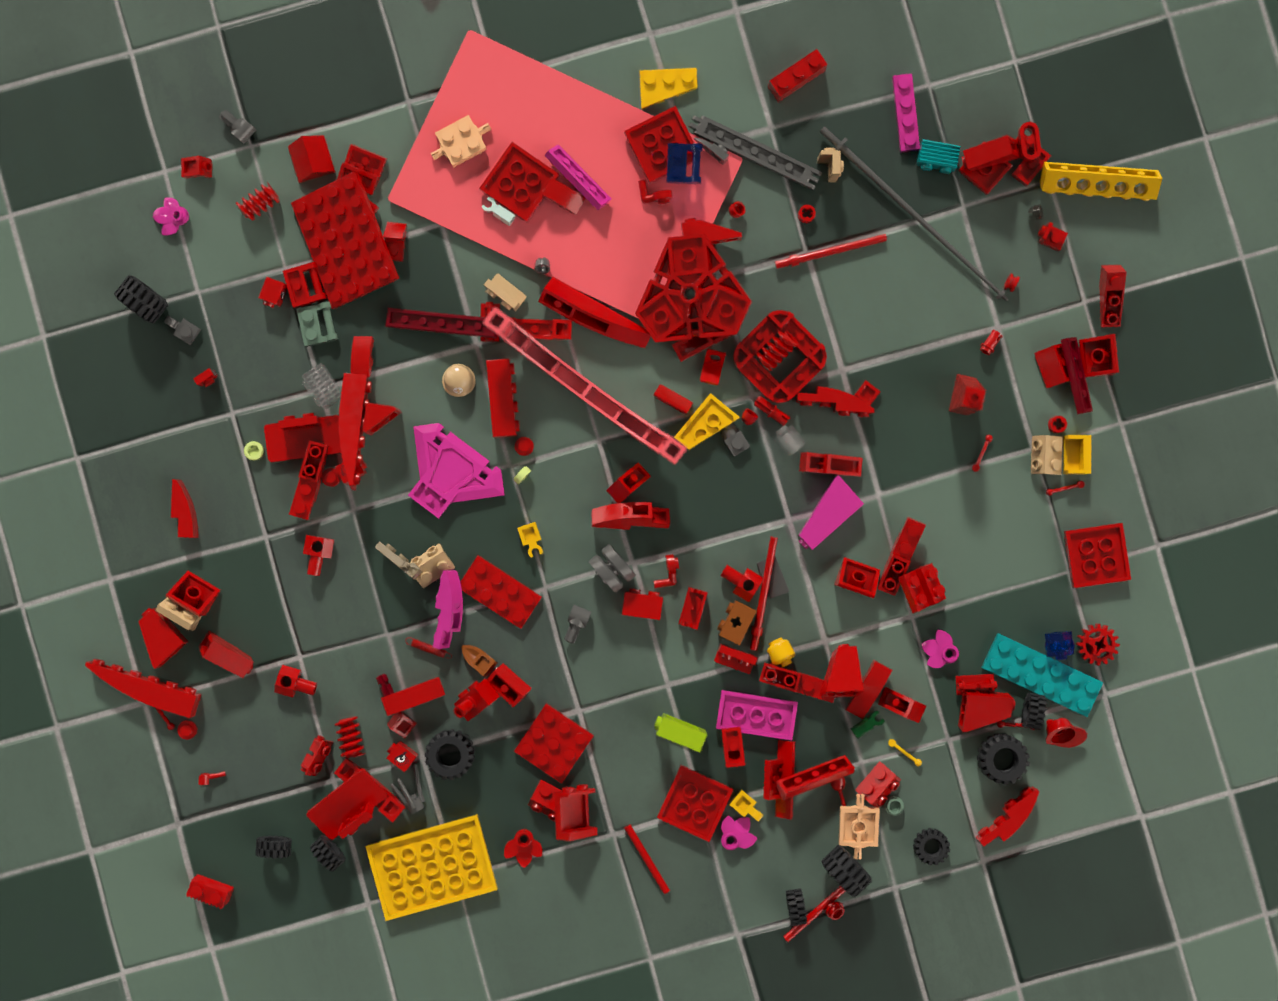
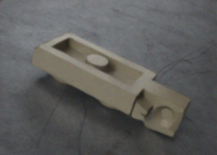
[375,541,422,580]

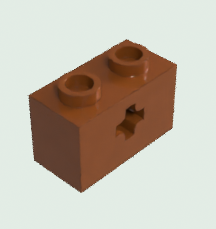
[717,600,756,645]

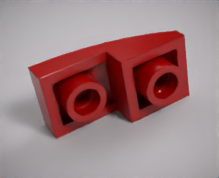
[542,177,585,215]
[351,336,374,377]

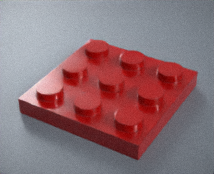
[624,106,701,184]
[479,142,560,222]
[1064,523,1131,588]
[514,703,594,784]
[657,765,734,842]

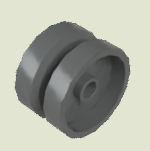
[589,544,636,593]

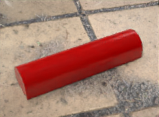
[776,755,854,800]

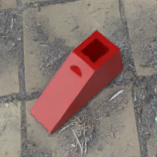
[1099,265,1127,327]

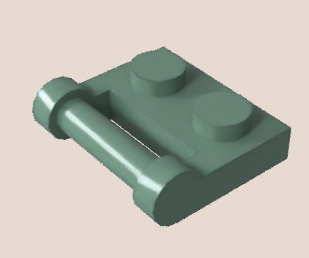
[297,302,338,347]

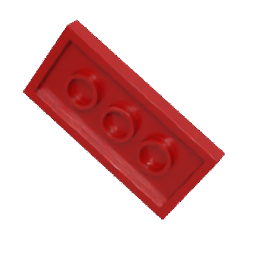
[460,555,542,629]

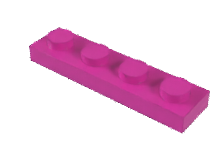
[892,74,920,153]
[544,144,611,210]

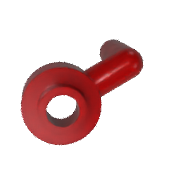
[638,180,673,204]
[653,554,679,588]

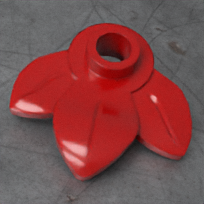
[504,829,543,868]

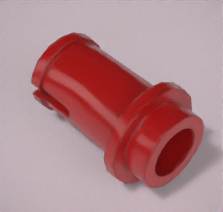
[980,330,1003,355]

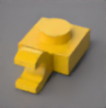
[729,789,763,822]

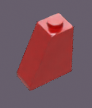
[962,135,1020,171]
[138,608,189,669]
[199,631,254,678]
[820,644,864,698]
[958,689,1015,732]

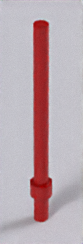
[775,234,887,269]
[750,536,778,651]

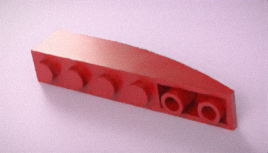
[538,277,651,348]
[339,373,372,491]
[85,659,202,718]

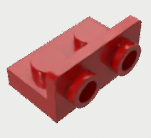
[714,643,757,674]

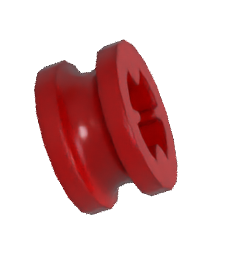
[798,205,816,223]
[1003,273,1020,292]
[1048,416,1067,433]

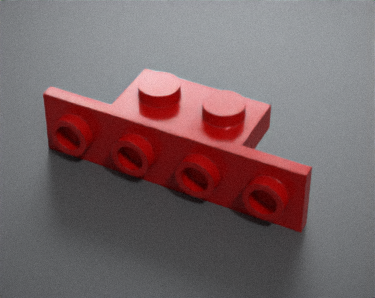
[763,740,795,820]

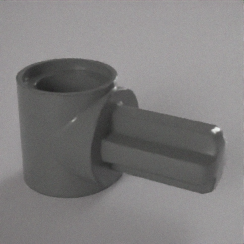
[219,110,256,144]
[564,605,591,644]

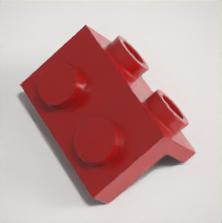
[855,761,901,807]
[528,780,562,822]

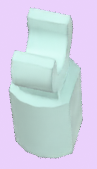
[482,197,516,226]

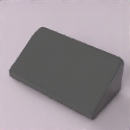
[757,556,789,598]

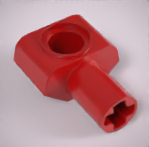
[303,535,334,576]
[720,565,763,602]
[274,665,317,698]

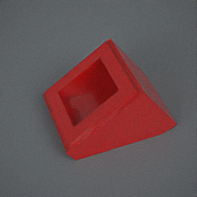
[387,711,417,738]

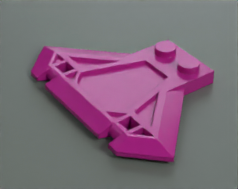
[408,423,504,519]

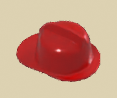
[1045,718,1087,748]

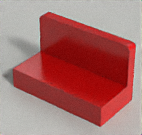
[1034,343,1070,388]

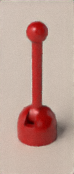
[830,777,846,806]

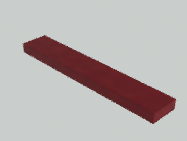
[386,308,497,339]

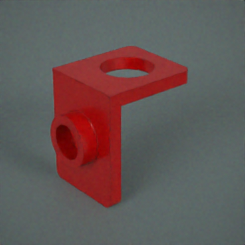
[700,349,726,386]

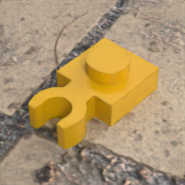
[517,522,543,558]

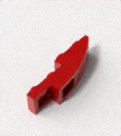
[796,386,874,417]
[289,440,329,520]
[591,502,670,530]
[877,517,926,596]
[759,662,835,703]
[975,786,1039,847]

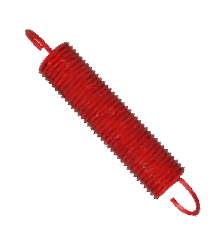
[405,637,452,659]

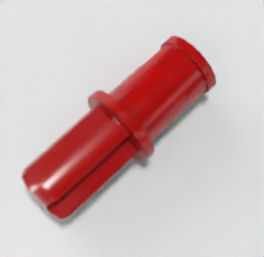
[754,396,790,427]

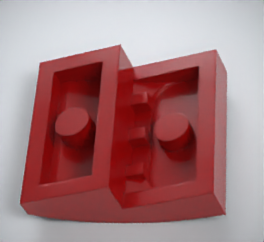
[337,144,387,195]

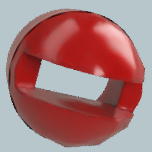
[729,201,746,218]
[741,408,758,425]

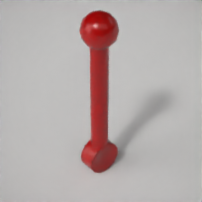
[972,435,993,472]
[1046,481,1085,496]
[155,708,175,730]
[997,720,1035,730]

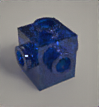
[1045,631,1075,660]

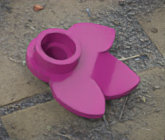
[153,197,189,236]
[921,630,959,668]
[721,816,757,850]

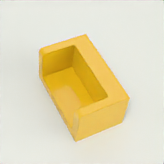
[1063,435,1091,474]

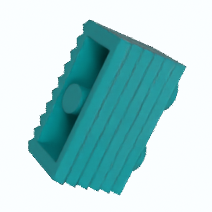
[916,139,961,174]

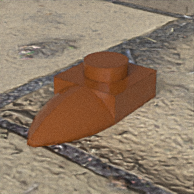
[462,645,498,678]

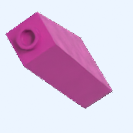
[798,475,864,550]

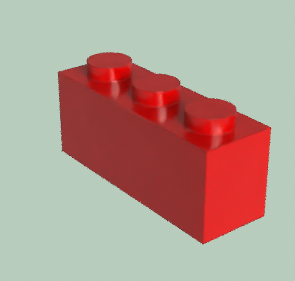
[768,49,828,103]

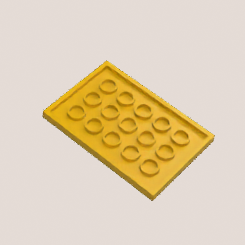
[365,814,498,921]

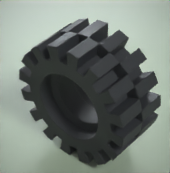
[1021,693,1047,730]
[913,828,950,865]
[310,835,346,872]
[255,836,292,859]
[786,888,807,926]

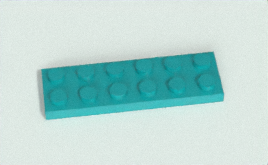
[981,633,1104,717]

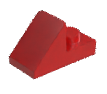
[383,222,407,262]
[721,727,745,768]

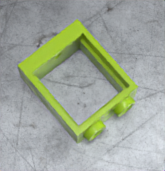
[654,713,707,752]

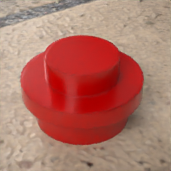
[515,437,534,456]
[321,468,341,487]
[177,720,197,740]
[826,901,844,920]

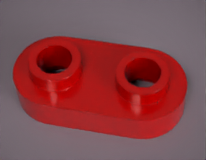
[1018,122,1041,162]

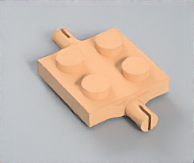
[431,115,492,168]
[838,794,880,860]

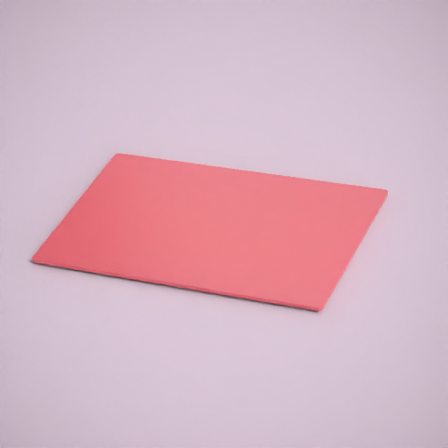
[388,30,743,319]

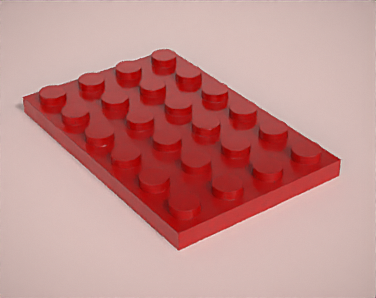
[291,171,400,309]

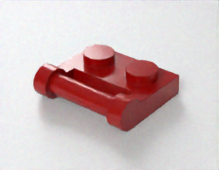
[283,262,327,308]

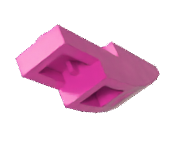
[433,570,463,649]

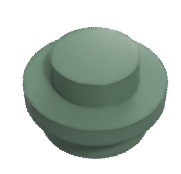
[884,796,904,816]

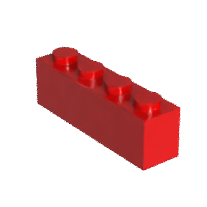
[486,358,520,438]

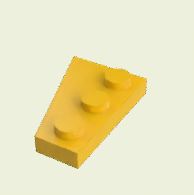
[640,68,697,110]
[674,393,740,450]

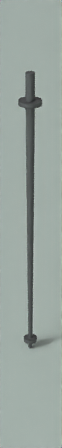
[820,126,1008,301]

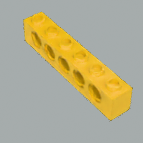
[1039,162,1162,201]

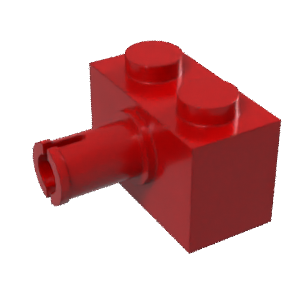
[453,678,500,722]

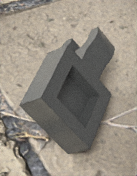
[164,316,201,345]

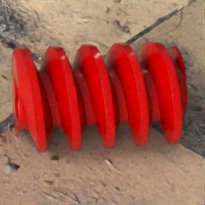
[236,182,280,221]
[756,330,799,371]
[334,716,365,758]

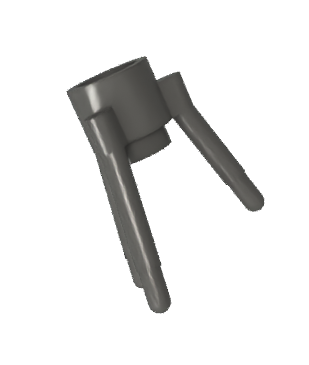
[391,763,425,814]

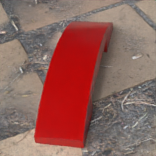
[497,317,572,340]
[334,758,405,822]

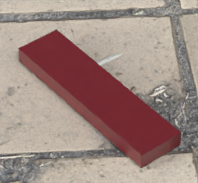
[1061,337,1093,415]

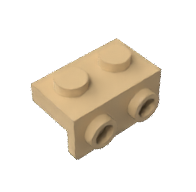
[817,148,844,182]
[484,274,527,312]
[1031,435,1063,475]
[410,543,455,588]
[155,598,201,631]

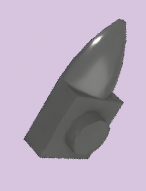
[694,138,729,165]
[720,424,751,457]

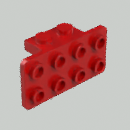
[264,413,341,462]
[307,769,388,840]

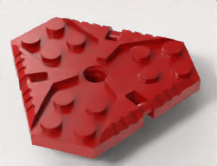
[635,233,752,343]

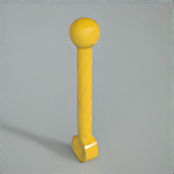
[888,739,922,767]

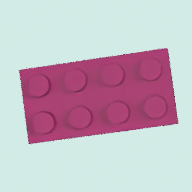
[716,690,798,740]

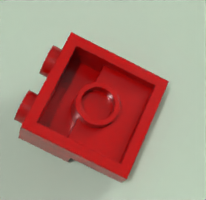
[898,563,946,614]

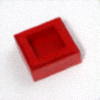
[854,380,881,405]

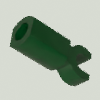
[850,710,885,739]

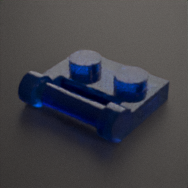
[667,143,703,184]

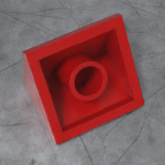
[288,135,336,183]
[1079,334,1119,378]
[363,403,402,435]
[834,557,880,598]
[165,571,220,616]

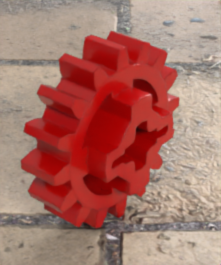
[1076,623,1120,666]

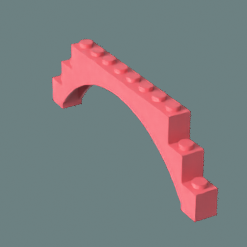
[483,307,687,465]

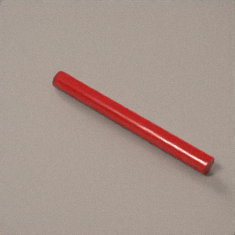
[624,824,670,894]
[783,886,846,942]

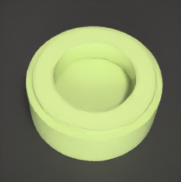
[244,441,264,461]
[514,466,531,485]

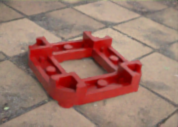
[733,310,827,404]

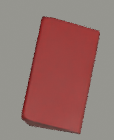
[654,385,693,415]

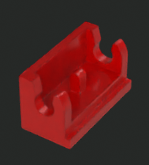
[678,587,708,630]

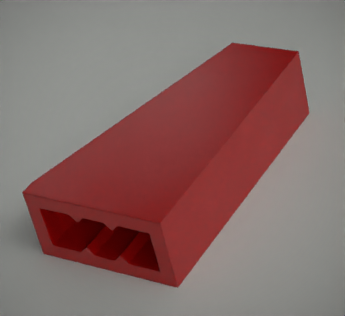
[949,374,986,415]

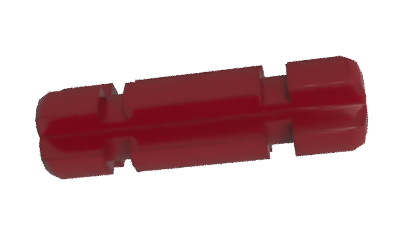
[376,674,394,696]

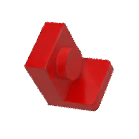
[181,156,212,179]
[1038,222,1068,252]

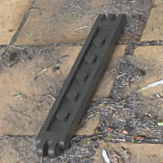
[688,116,822,190]

